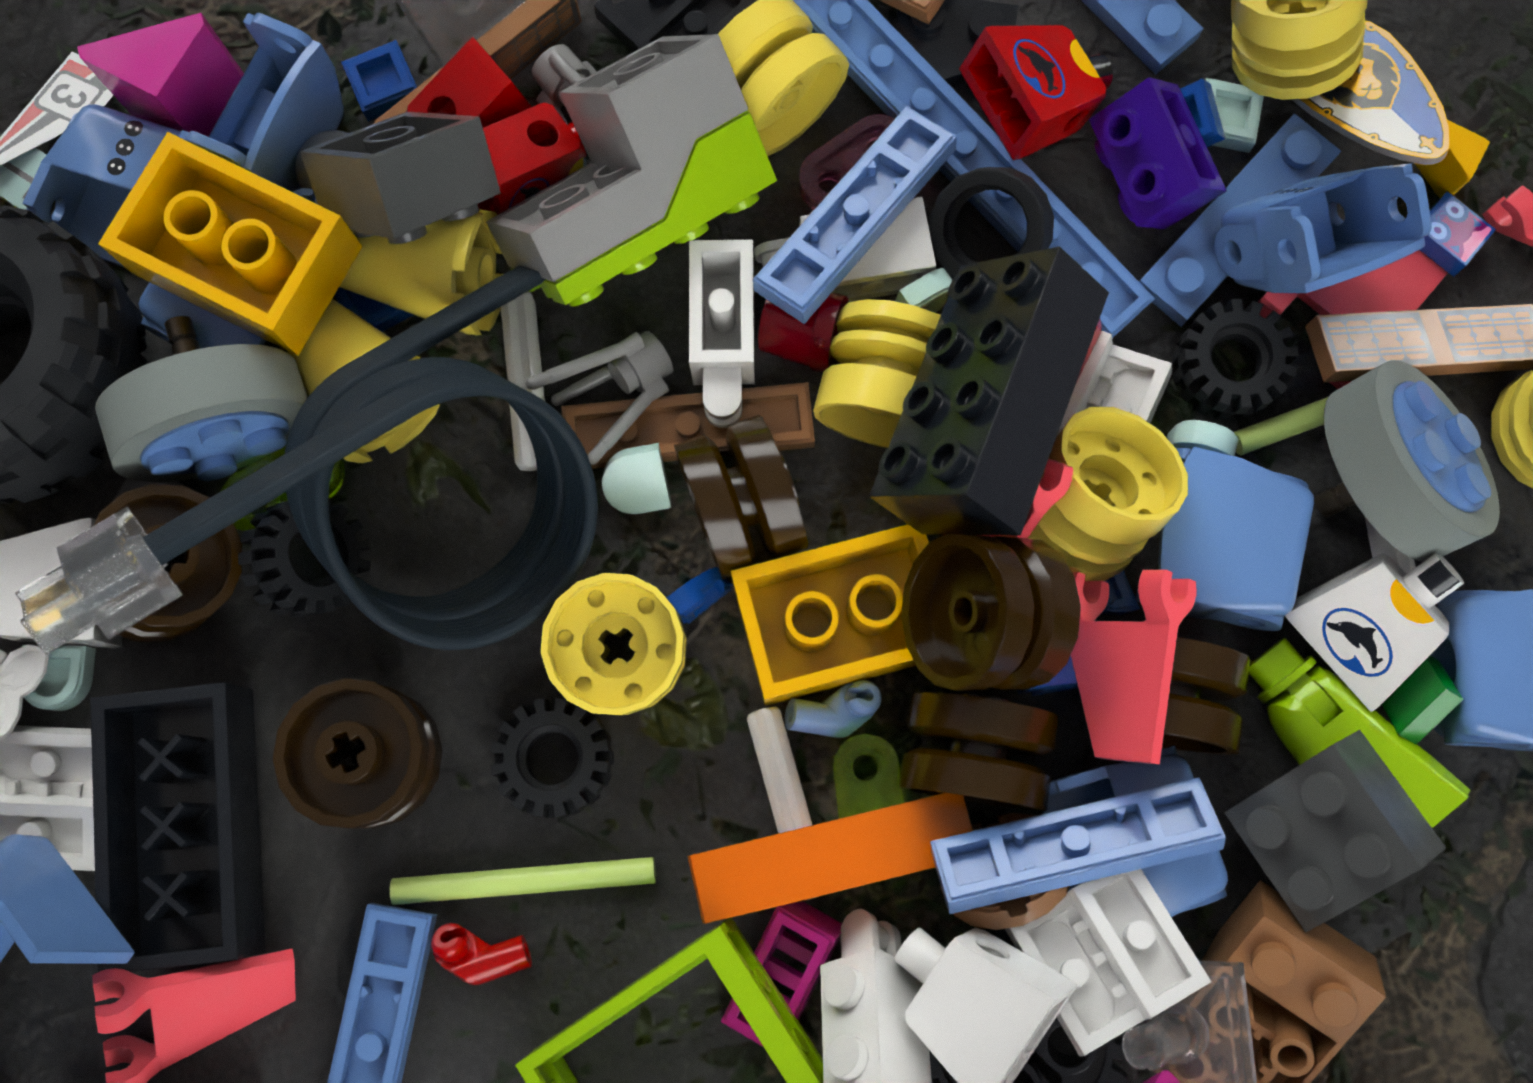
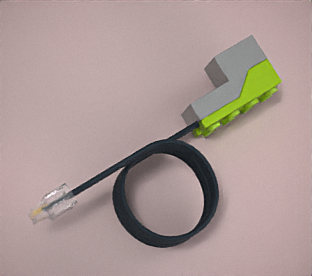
[15,34,777,655]

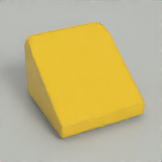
[1414,120,1490,198]

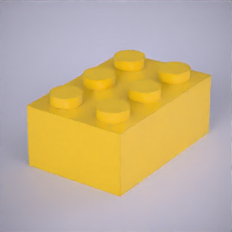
[98,132,363,356]
[730,524,929,706]

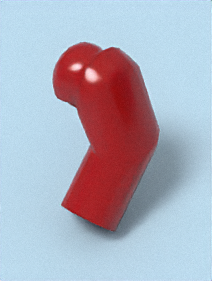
[431,923,532,985]

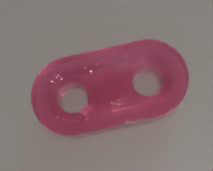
[799,114,895,210]

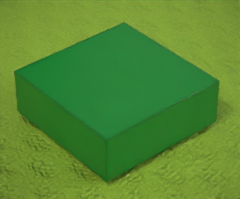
[1382,655,1463,744]

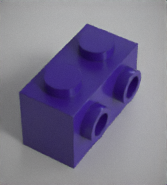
[1089,77,1227,229]

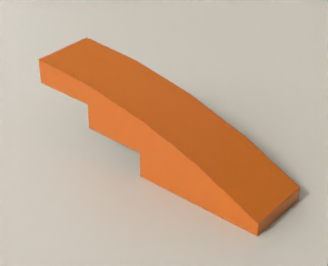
[687,793,973,924]

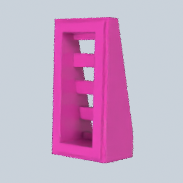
[721,901,842,1047]

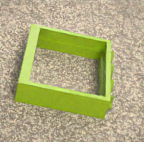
[515,918,823,1083]

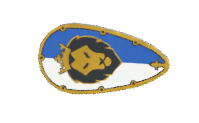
[1291,21,1449,165]

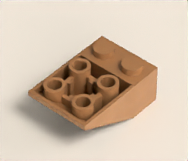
[1143,880,1386,1083]

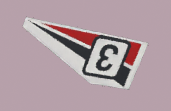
[0,52,113,166]

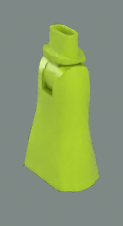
[1249,637,1471,828]

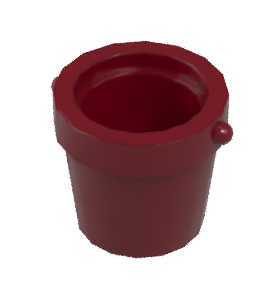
[758,292,849,373]

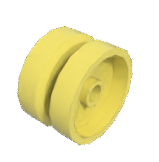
[718,0,849,156]

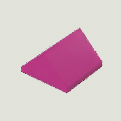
[77,12,244,137]

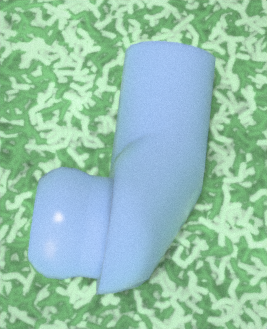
[785,679,882,738]

